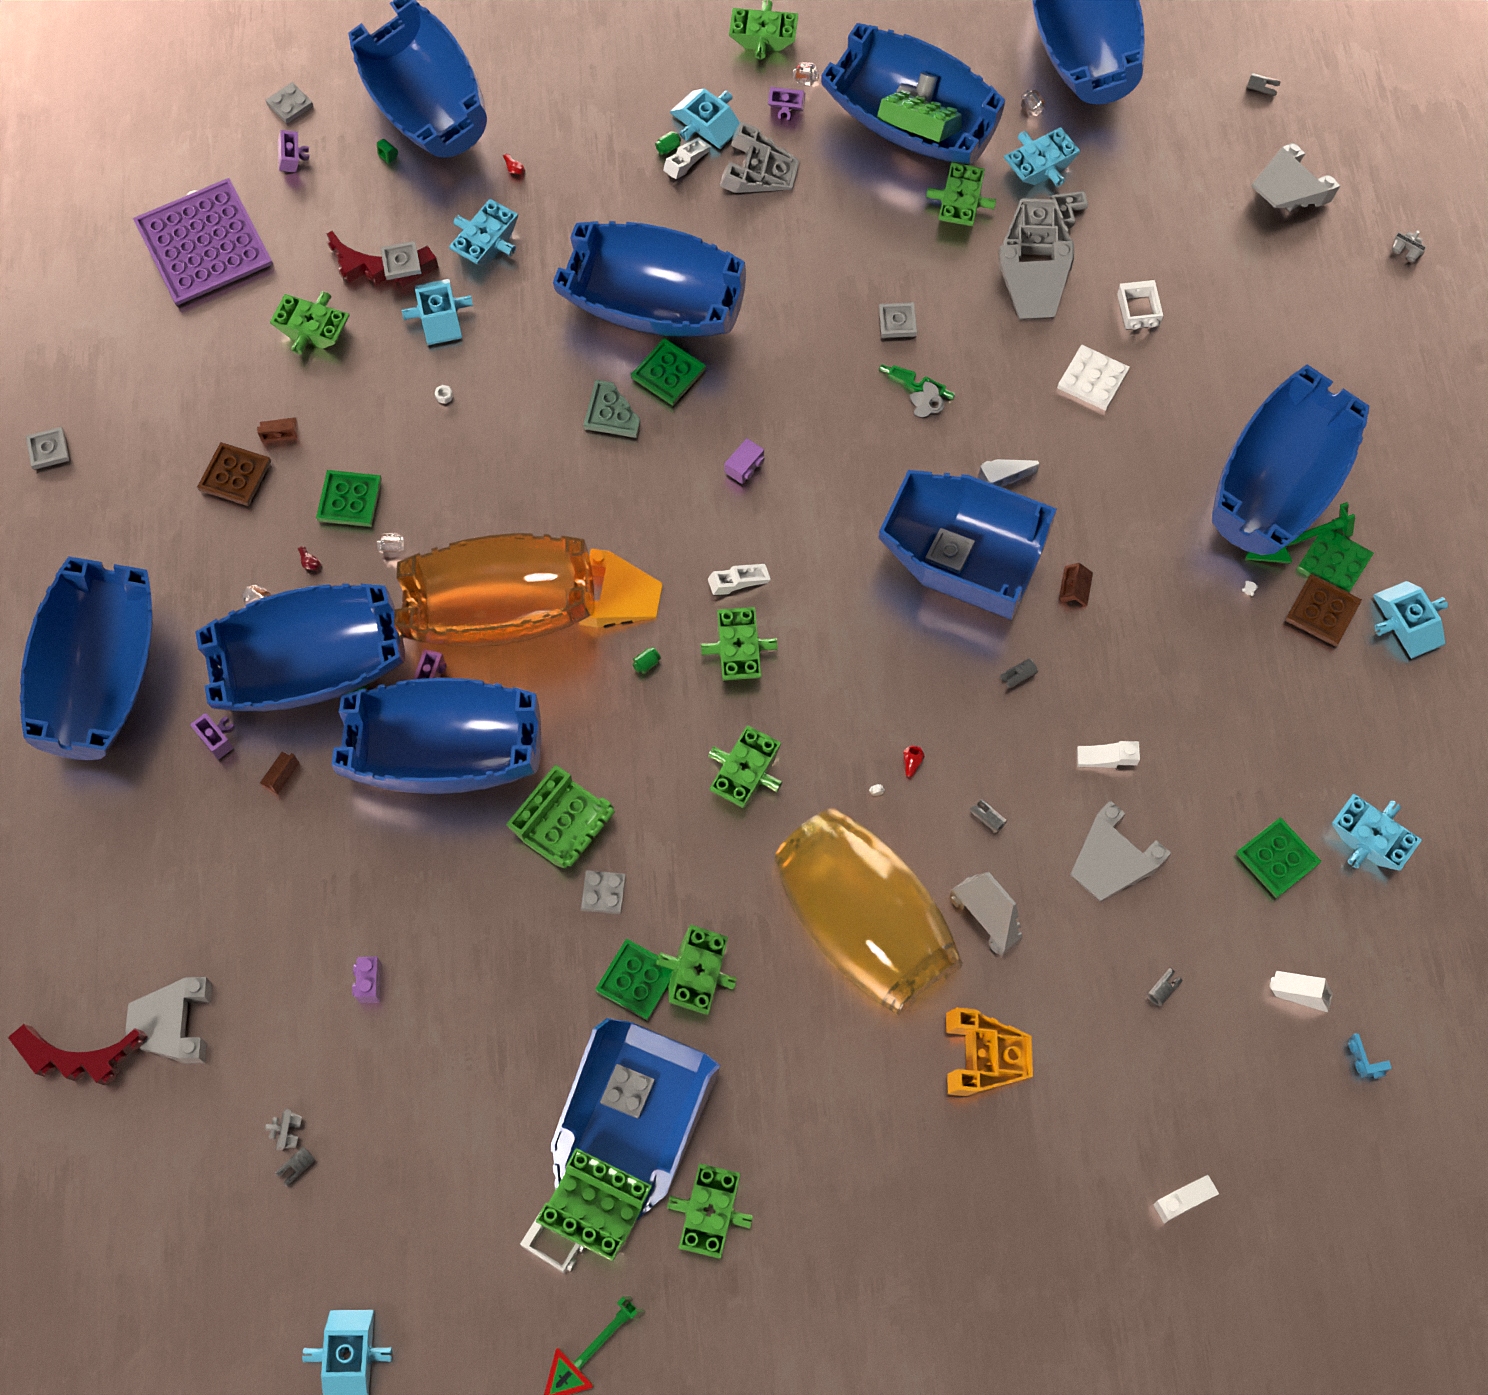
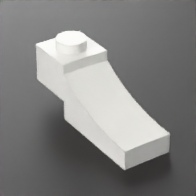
[663,137,711,179]
[708,564,771,595]
[1077,741,1140,768]

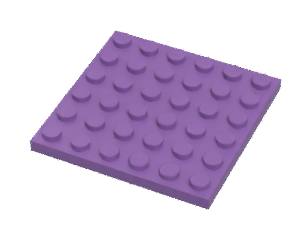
[133,178,273,306]

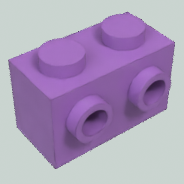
[725,438,765,484]
[413,649,447,679]
[352,957,382,1003]

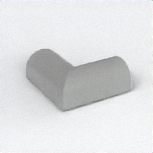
[896,72,938,102]
[1050,191,1088,229]

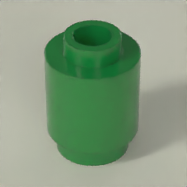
[655,131,681,155]
[632,647,661,674]

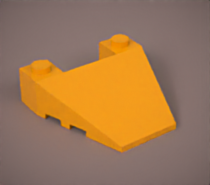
[577,549,663,627]
[946,1007,1033,1096]

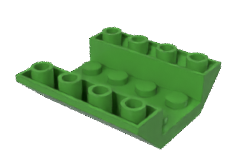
[536,1148,652,1261]

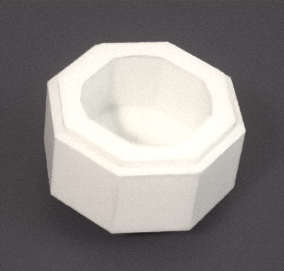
[435,385,453,404]

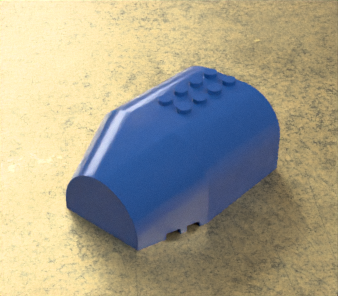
[879,470,1057,620]

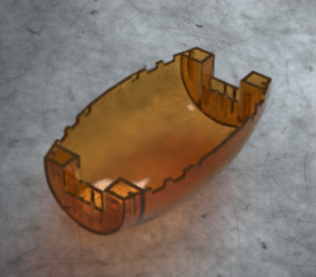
[394,533,594,647]

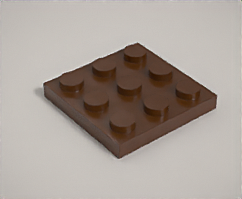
[197,442,271,506]
[1285,574,1362,647]

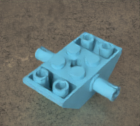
[670,88,740,149]
[1004,127,1080,187]
[449,199,518,265]
[401,279,473,345]
[1373,581,1448,659]
[1332,793,1422,871]
[302,1310,393,1395]

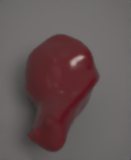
[298,546,322,570]

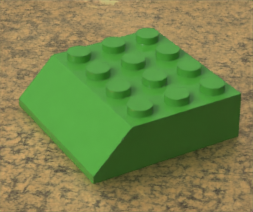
[877,90,962,142]

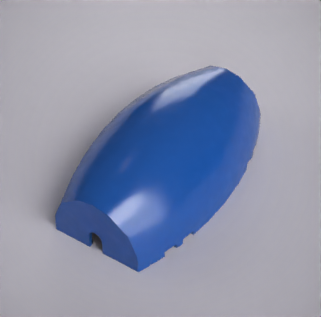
[1212,364,1369,555]
[20,556,152,760]

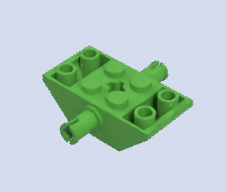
[729,0,798,59]
[926,163,996,226]
[270,291,350,355]
[701,607,778,681]
[708,725,783,808]
[656,925,737,1015]
[667,1163,753,1259]

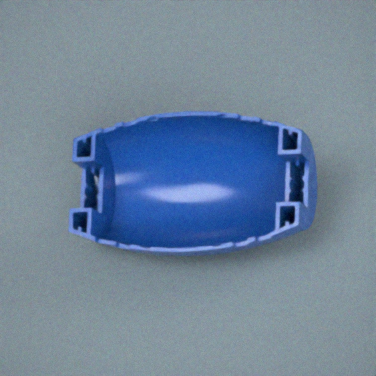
[348,0,487,157]
[1033,0,1145,104]
[821,23,1005,164]
[553,221,746,337]
[195,583,405,711]
[331,678,541,794]

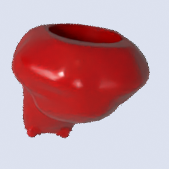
[503,153,526,175]
[903,745,925,777]

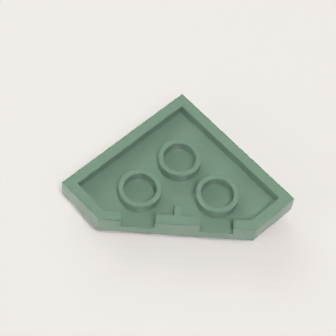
[583,380,641,438]

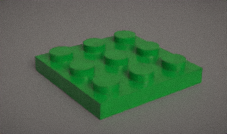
[631,338,706,406]
[316,470,382,527]
[1296,530,1374,593]
[1235,817,1322,899]
[595,938,673,1021]

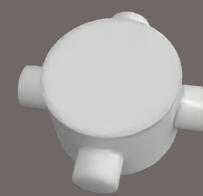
[1242,581,1258,596]
[869,784,885,796]

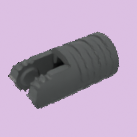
[1247,73,1281,96]
[1000,658,1038,688]
[970,799,1007,834]
[1147,967,1183,1006]
[274,1146,316,1187]

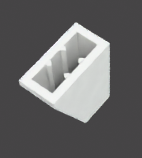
[1270,971,1333,1012]

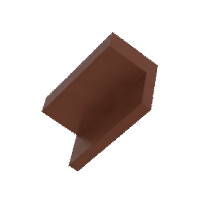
[257,417,298,442]
[1059,563,1093,606]
[260,752,299,794]

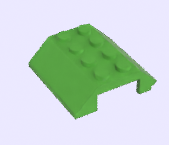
[506,764,615,869]

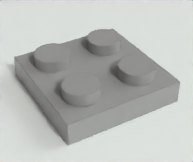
[266,82,313,124]
[380,241,421,280]
[879,302,917,338]
[26,427,70,470]
[925,528,975,574]
[581,870,626,914]
[600,1064,655,1119]

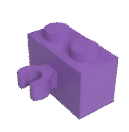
[768,87,806,121]
[278,130,309,172]
[190,713,235,760]

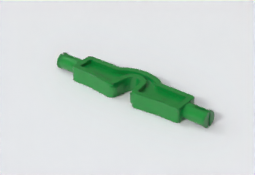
[879,364,956,400]

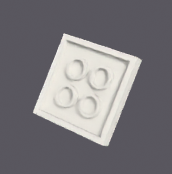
[1057,345,1130,411]

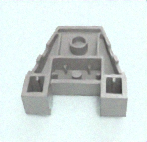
[719,121,799,193]
[1252,143,1340,208]
[1003,198,1074,271]
[998,241,1073,319]
[1070,800,1171,902]
[950,872,1023,956]
[125,977,212,1064]

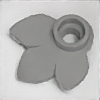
[910,382,944,417]

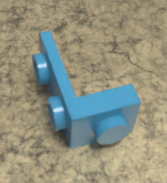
[1348,1033,1392,1079]

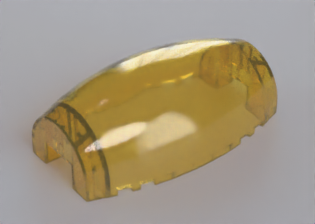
[775,808,963,1015]

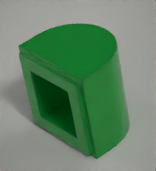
[376,139,398,164]

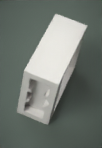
[1117,280,1163,329]
[520,1213,585,1274]

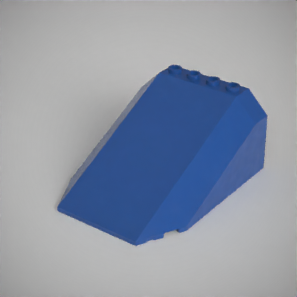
[551,1018,721,1220]

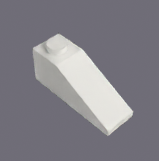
[979,459,1039,487]
[1153,1175,1219,1224]

